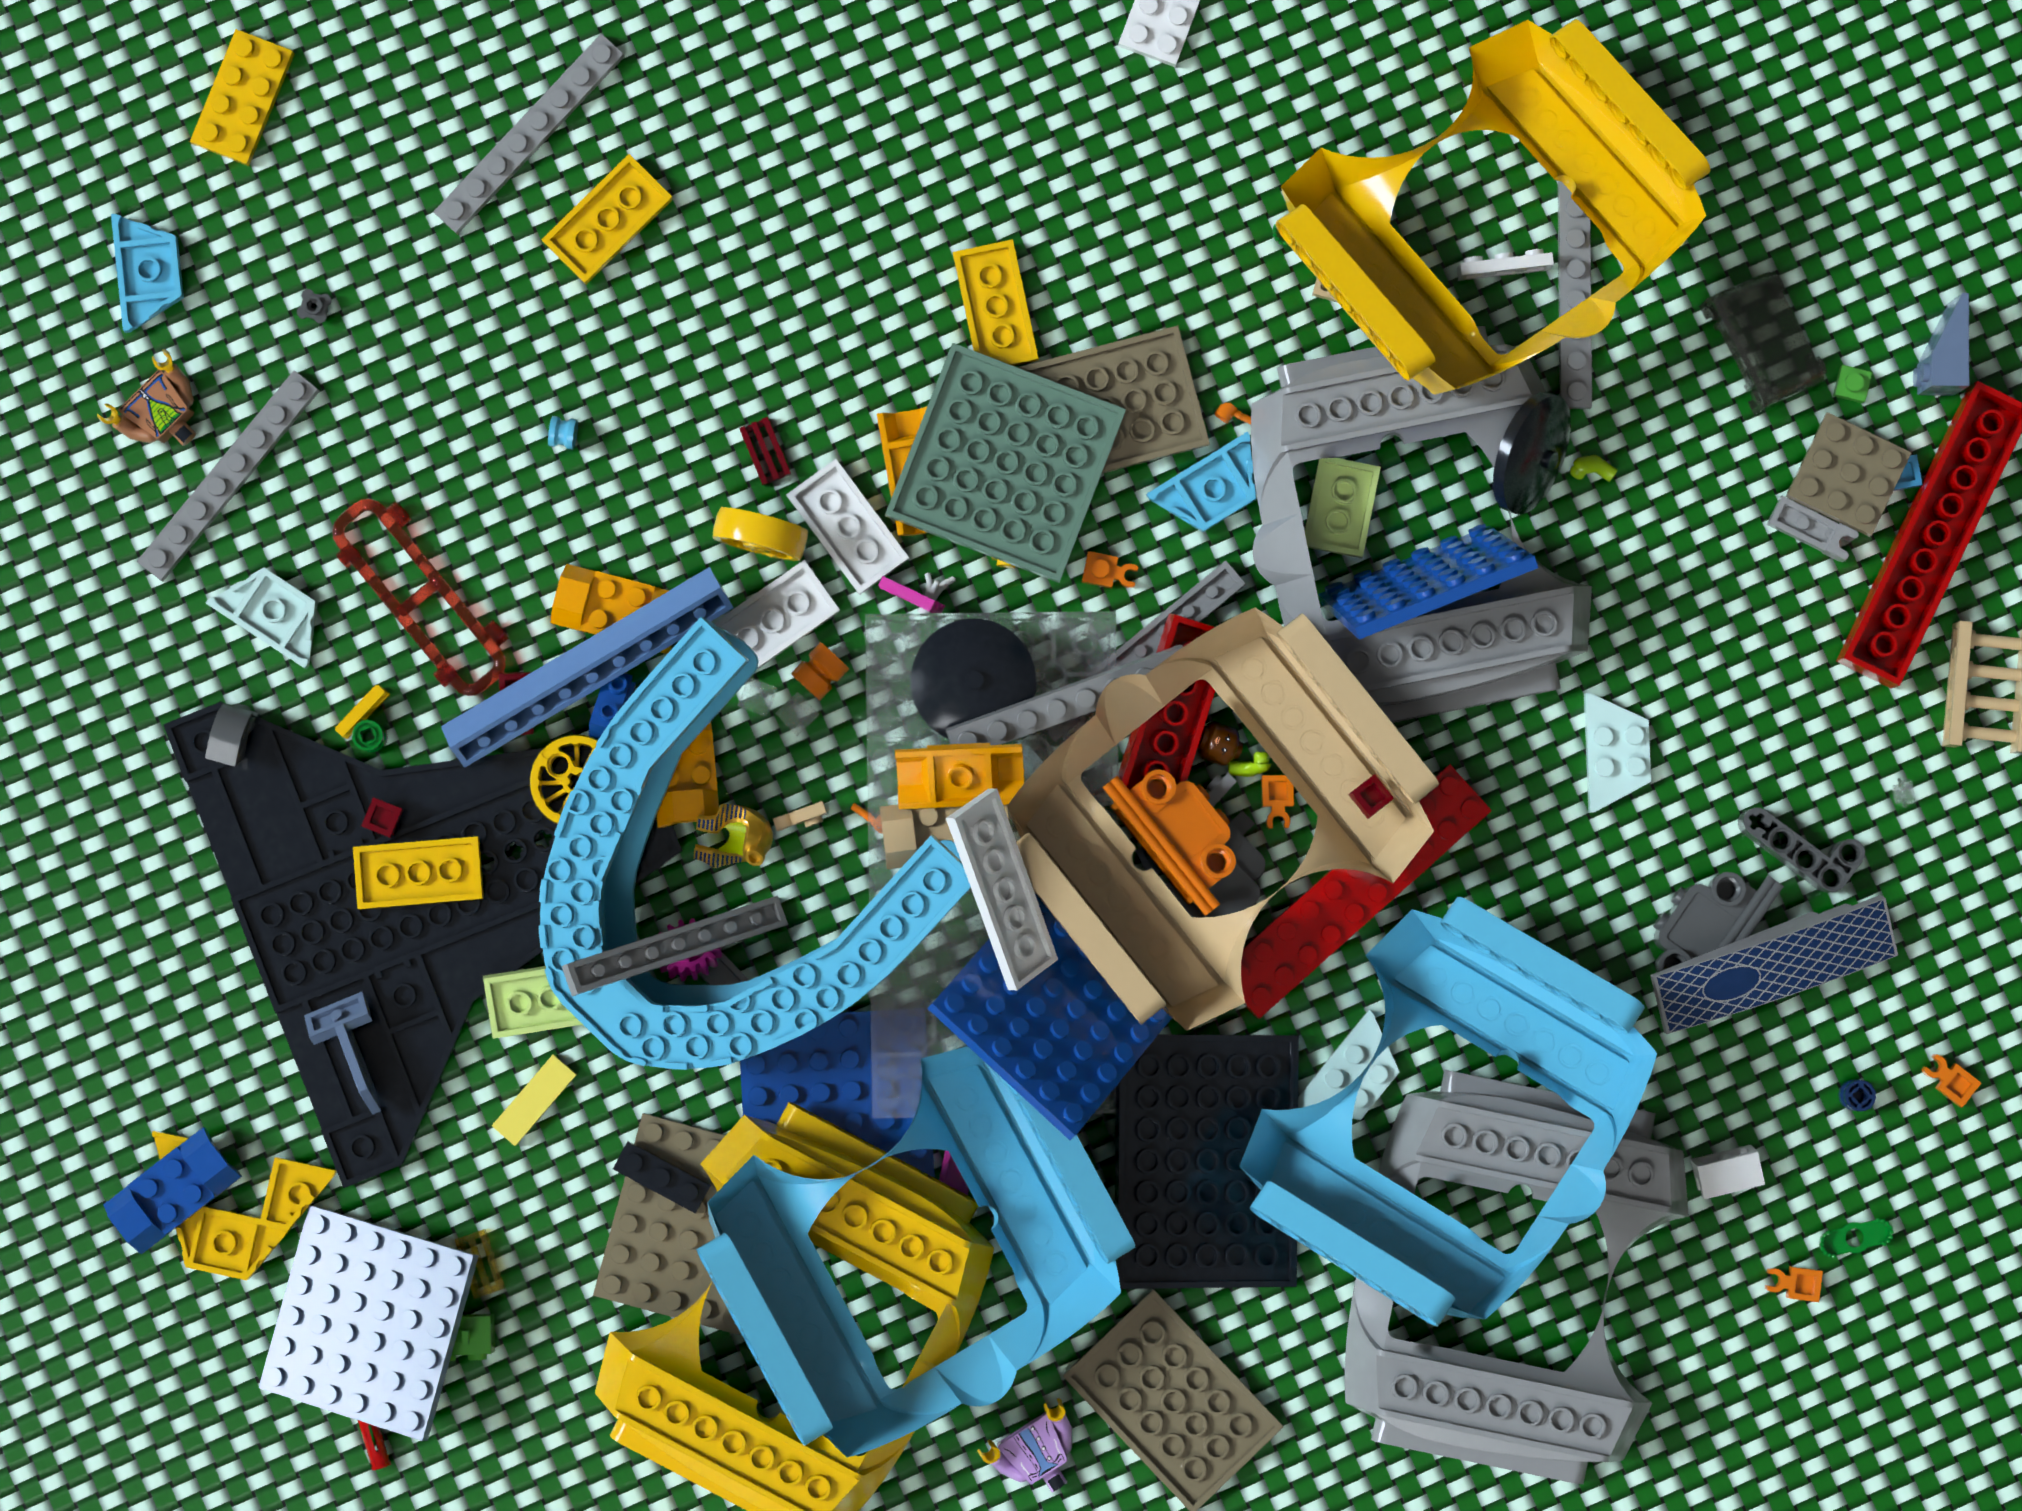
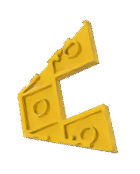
[152,1131,337,1281]

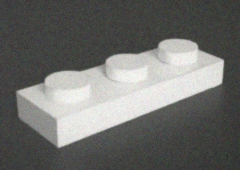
[1457,249,1554,281]

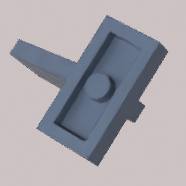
[304,991,381,1115]

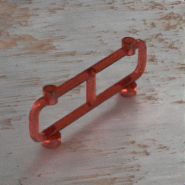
[332,499,509,696]

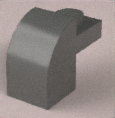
[205,703,260,767]

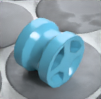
[548,416,578,450]

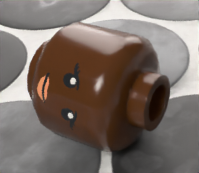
[1197,721,1243,766]

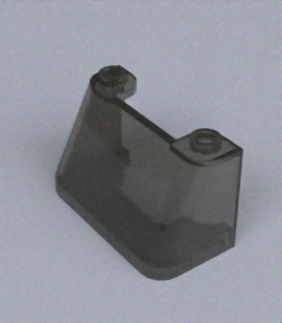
[1699,271,1827,416]

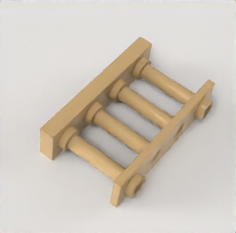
[1942,621,2022,754]

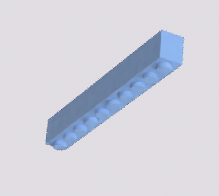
[441,567,734,768]

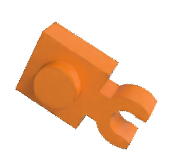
[1082,551,1138,588]
[1261,775,1294,829]
[1921,1054,1981,1108]
[1764,1266,1823,1302]

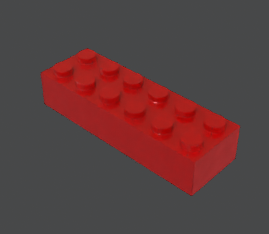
[1118,614,1215,790]

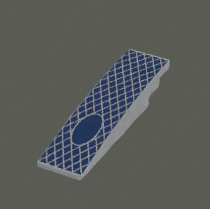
[1650,895,1898,1034]

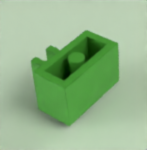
[450,1314,495,1361]

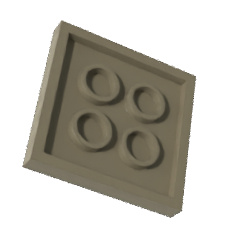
[1785,412,1912,537]

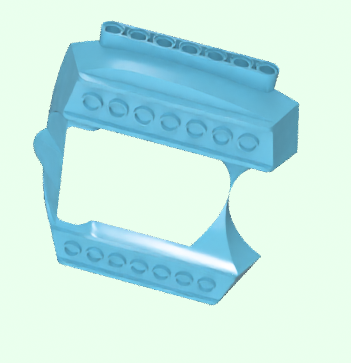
[1240,897,1657,1327]
[696,1046,1135,1458]

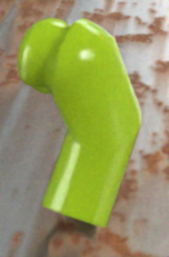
[1570,455,1618,482]
[1228,752,1271,777]

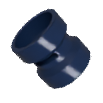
[1838,1080,1876,1111]

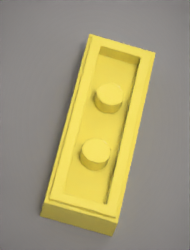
[492,1054,577,1146]

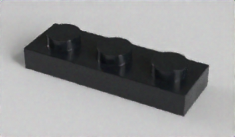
[613,1141,711,1214]

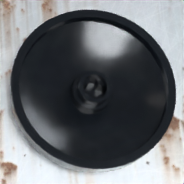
[1493,392,1571,515]
[910,618,1036,740]

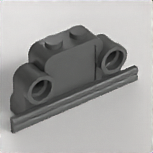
[1166,811,1265,918]
[1653,872,1784,973]

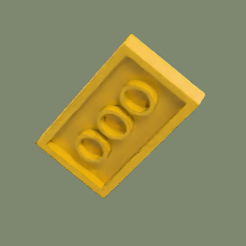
[190,29,295,166]
[541,154,673,285]
[953,239,1039,366]
[353,836,484,910]

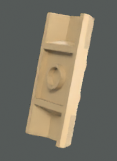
[879,805,1009,869]

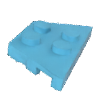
[111,214,184,333]
[1146,432,1256,532]

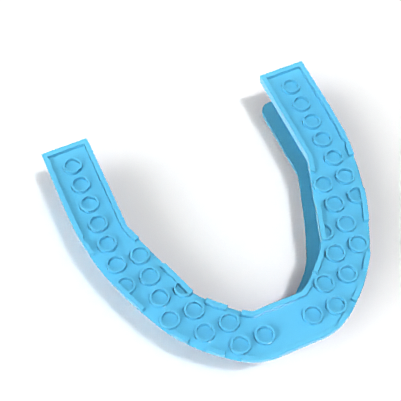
[538,617,971,1070]

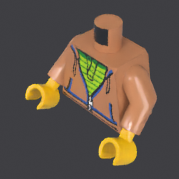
[97,349,196,446]

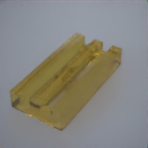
[455,1229,505,1299]

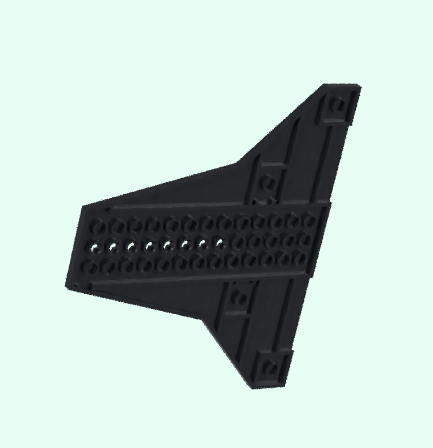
[163,702,683,1188]

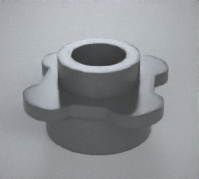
[297,289,332,324]

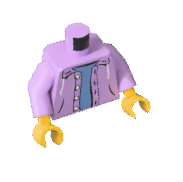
[977,1398,1072,1492]

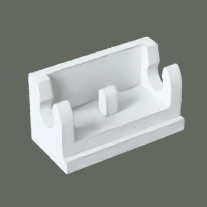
[1690,1145,1765,1199]

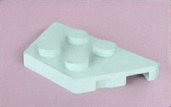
[206,567,318,669]
[1584,693,1651,813]
[1298,1010,1399,1120]

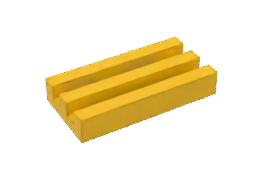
[335,685,390,739]

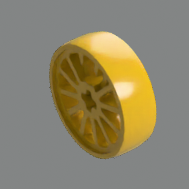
[713,507,808,561]
[530,735,598,824]

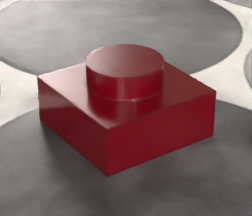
[1348,774,1394,819]
[361,797,404,838]

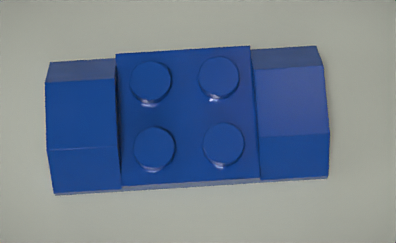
[104,1127,242,1254]

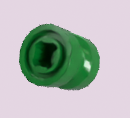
[352,720,388,753]

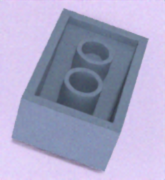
[1913,293,1969,396]

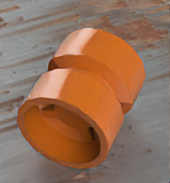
[791,642,849,701]

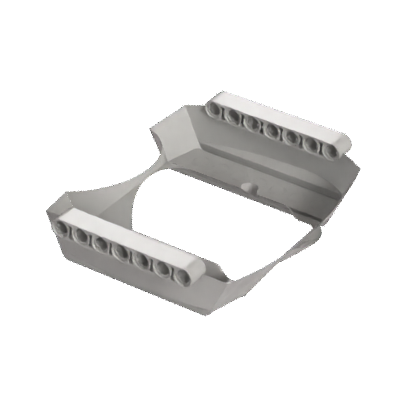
[1251,326,1592,723]
[1345,1070,1689,1484]

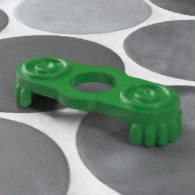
[1819,1218,1894,1258]

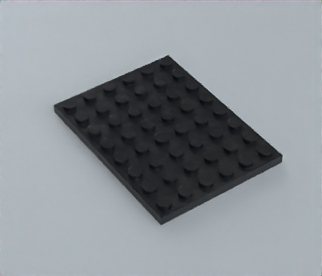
[1115,1034,1299,1289]

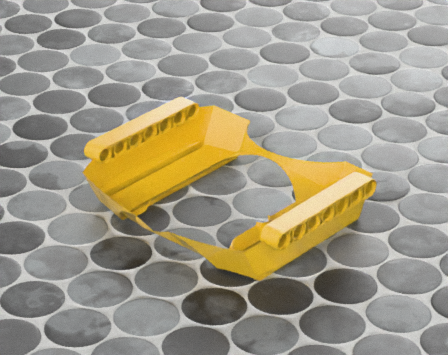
[1276,19,1711,394]
[595,1102,994,1511]

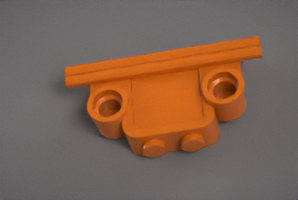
[1102,769,1236,916]

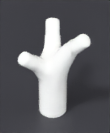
[917,573,956,617]

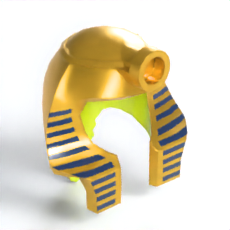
[694,804,773,868]

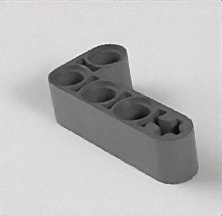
[1738,808,1865,893]

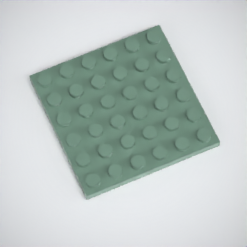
[885,343,1126,583]

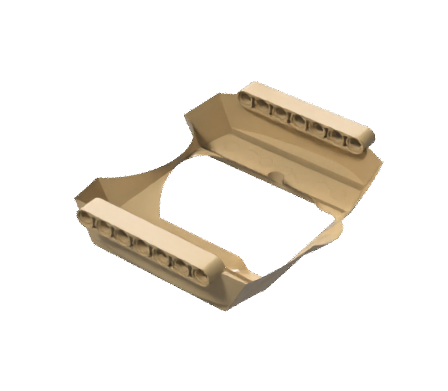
[1007,608,1439,1030]

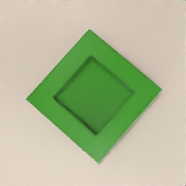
[1833,365,1872,404]

